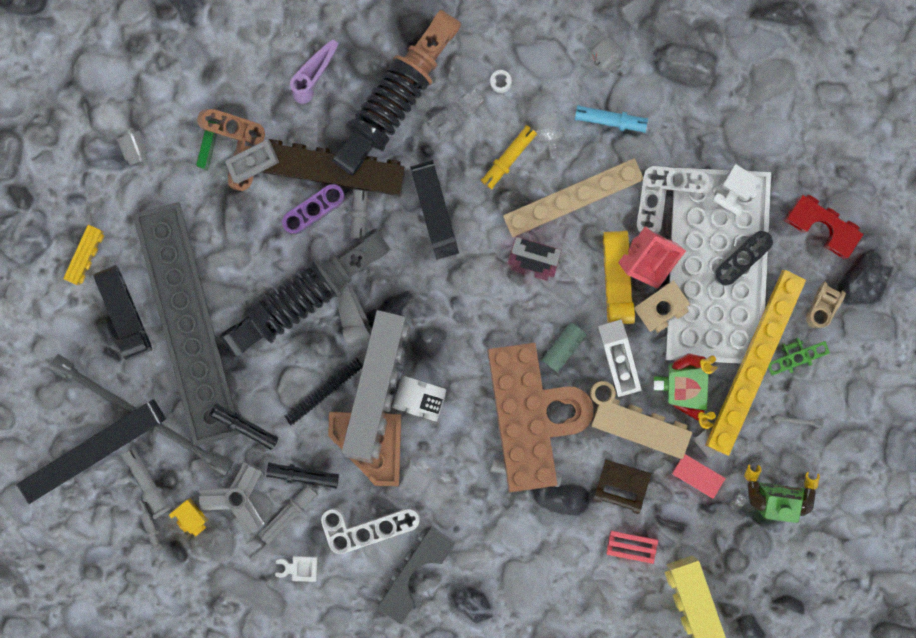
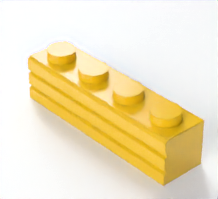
[63,225,105,286]

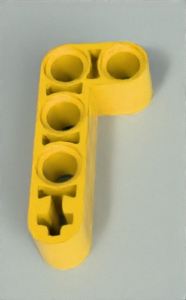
[603,231,635,324]

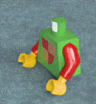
[654,353,718,429]

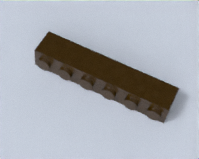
[260,139,405,197]

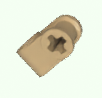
[806,281,846,329]

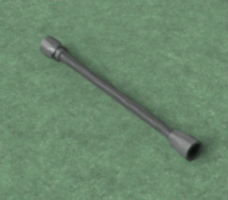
[48,354,234,478]

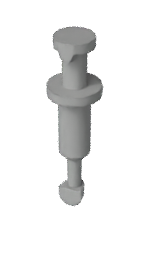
[139,496,163,553]

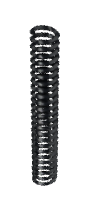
[284,357,363,426]

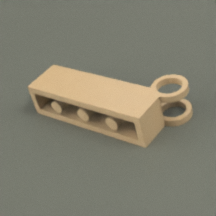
[590,381,692,459]

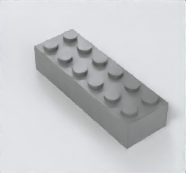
[342,310,410,464]

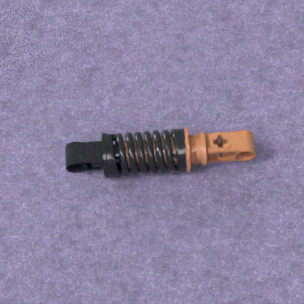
[332,9,462,176]

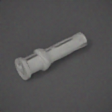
[121,448,173,519]

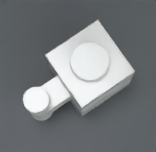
[713,164,761,215]

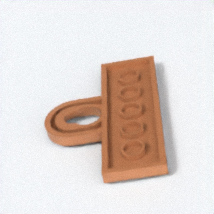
[487,343,594,493]

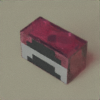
[507,236,562,281]

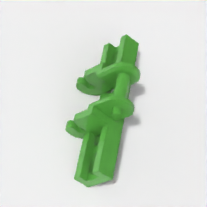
[768,337,830,376]

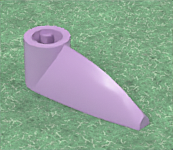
[290,40,339,104]

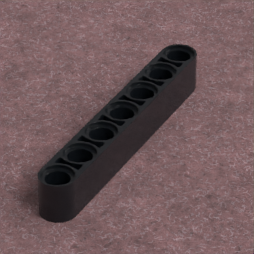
[16,399,167,505]

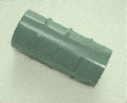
[541,322,587,373]

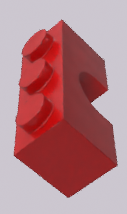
[783,194,864,259]

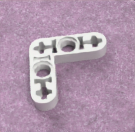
[637,166,713,234]

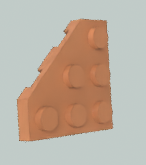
[328,412,401,486]

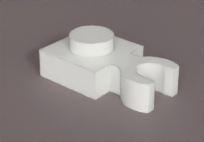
[275,556,318,582]

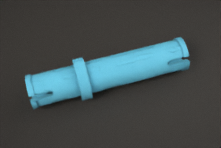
[575,105,648,133]

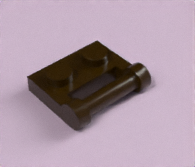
[593,459,652,514]

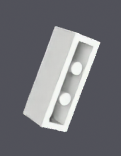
[598,320,641,397]

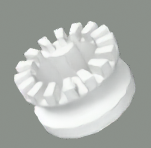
[490,70,512,93]

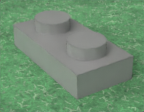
[225,140,279,184]

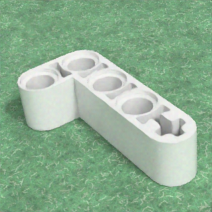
[321,507,420,554]

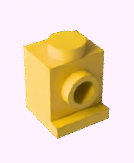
[169,498,209,537]

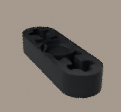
[714,231,773,286]

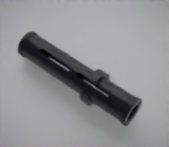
[209,403,278,450]
[266,462,339,489]

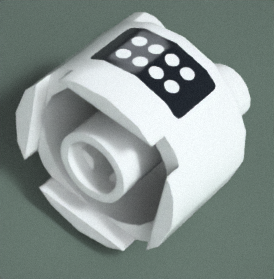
[391,375,447,422]

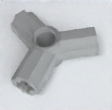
[199,461,265,534]

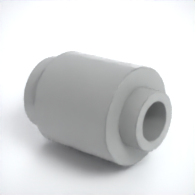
[117,128,148,166]

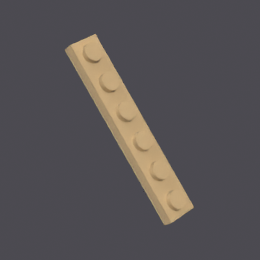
[503,158,643,238]

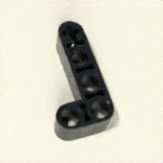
[410,160,459,260]
[93,265,153,360]

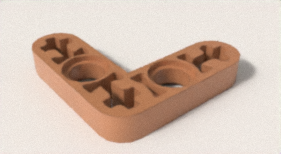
[197,109,265,191]

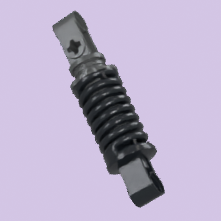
[220,229,390,357]

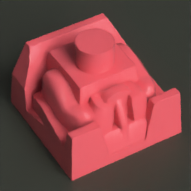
[618,226,686,289]

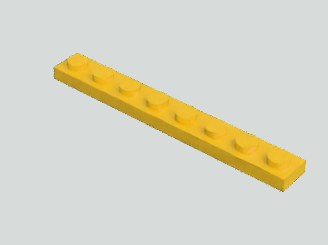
[705,270,806,456]

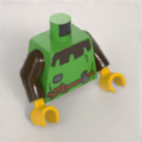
[744,464,820,523]

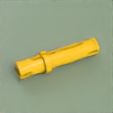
[480,125,537,190]

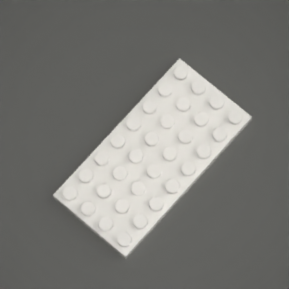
[665,168,771,363]

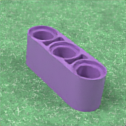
[282,184,345,234]

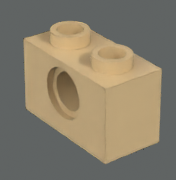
[634,280,691,333]

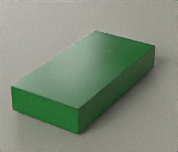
[196,120,219,171]

